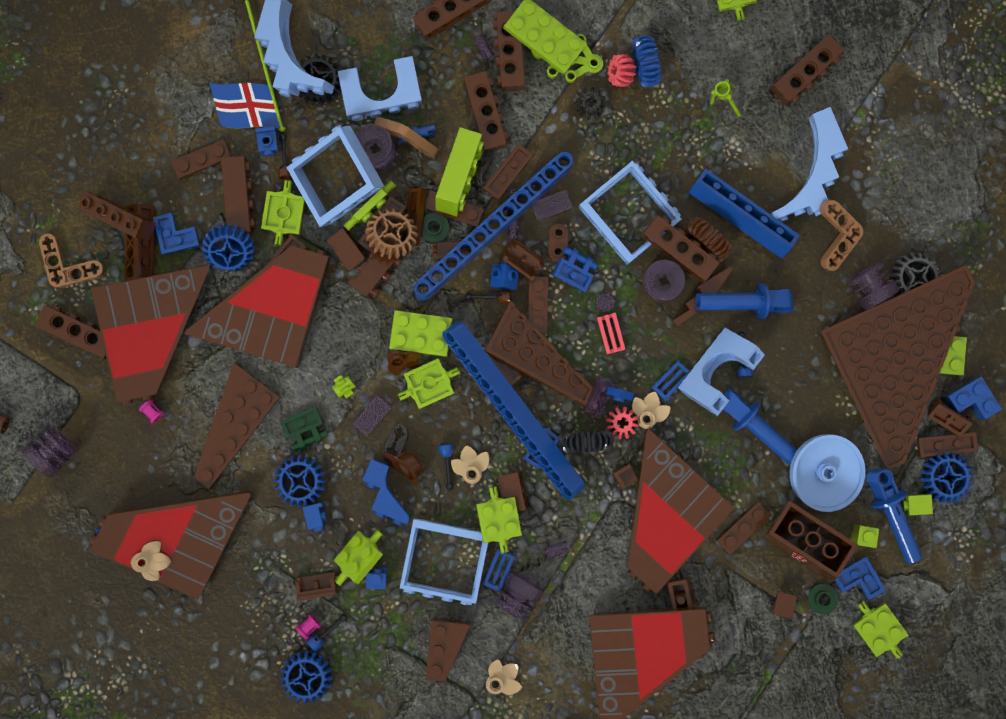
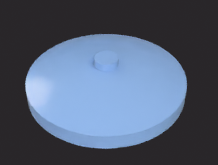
[790,434,865,512]

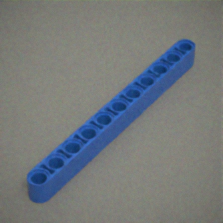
[414,152,573,301]
[442,321,585,500]

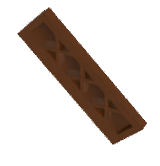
[124,204,155,281]

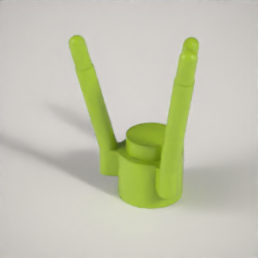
[710,79,741,117]

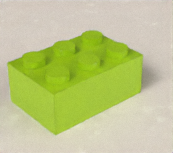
[389,311,453,358]

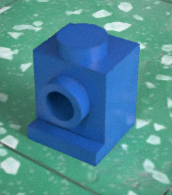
[255,126,280,157]
[302,502,327,532]
[366,567,388,589]

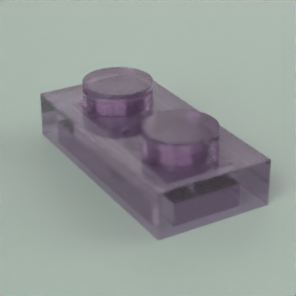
[531,190,573,222]
[583,377,616,419]
[352,395,392,437]

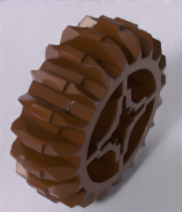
[684,217,732,262]

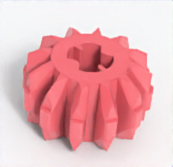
[607,54,637,87]
[606,407,639,439]

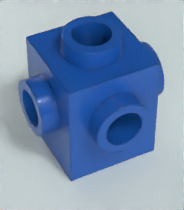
[490,261,519,290]

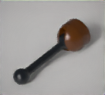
[278,134,292,180]
[465,289,511,305]

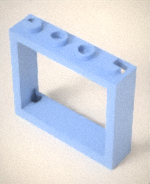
[286,125,384,227]
[579,161,682,265]
[400,518,488,605]

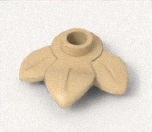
[632,392,670,429]
[451,446,489,484]
[131,541,171,581]
[486,659,522,695]

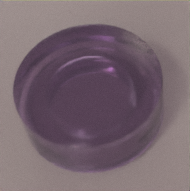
[595,293,615,313]

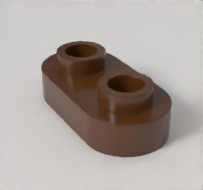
[548,224,568,262]

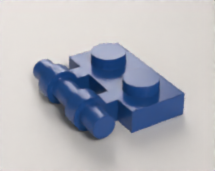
[552,246,598,293]

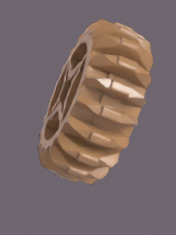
[365,208,418,259]

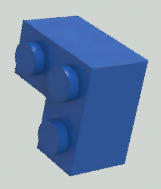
[941,376,1002,420]

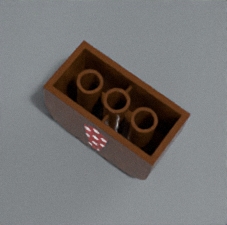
[764,501,858,580]

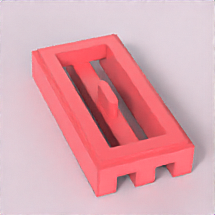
[597,313,625,354]

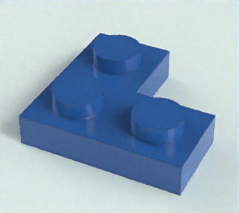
[153,213,200,255]
[834,556,886,600]

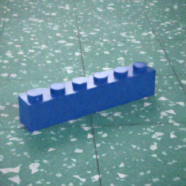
[688,169,800,259]

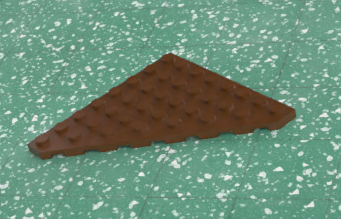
[821,265,975,470]

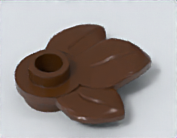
[387,350,422,376]

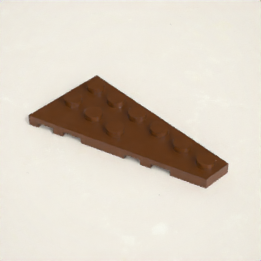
[485,301,594,406]
[194,363,280,489]

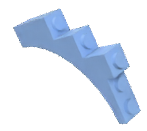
[254,0,334,97]
[771,107,848,222]

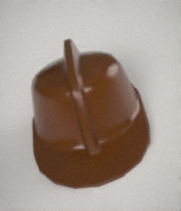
[382,452,425,485]

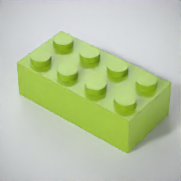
[435,127,484,217]

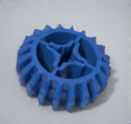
[632,35,661,87]
[202,222,255,274]
[920,452,975,504]
[273,455,326,507]
[280,650,333,704]

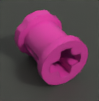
[139,399,165,424]
[295,614,321,640]

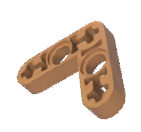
[373,117,439,159]
[819,199,863,271]
[39,234,105,288]

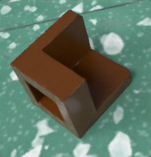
[612,463,638,490]
[769,591,797,619]

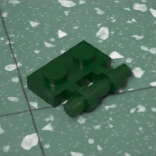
[280,406,329,451]

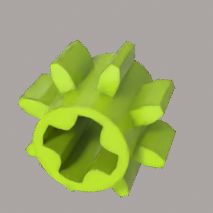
[332,375,356,398]

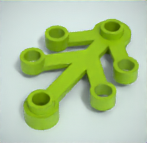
[531,34,603,83]

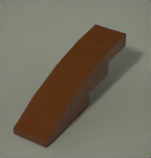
[671,266,732,328]

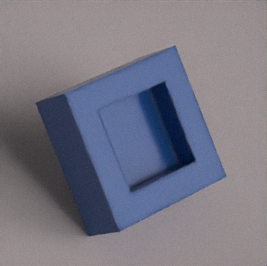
[606,387,634,403]

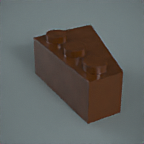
[347,243,404,299]
[425,618,471,682]

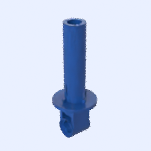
[695,283,794,320]
[723,387,797,466]
[867,469,922,564]

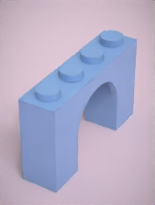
[338,56,423,121]
[678,328,765,416]

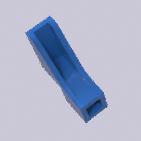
[362,459,410,526]

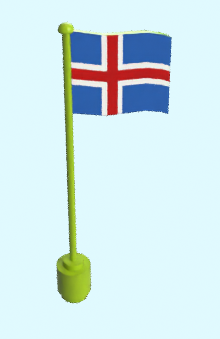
[209,0,286,132]

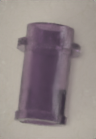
[474,35,495,61]
[544,540,570,560]

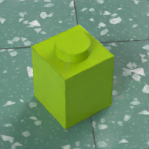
[901,494,933,515]
[852,524,879,548]

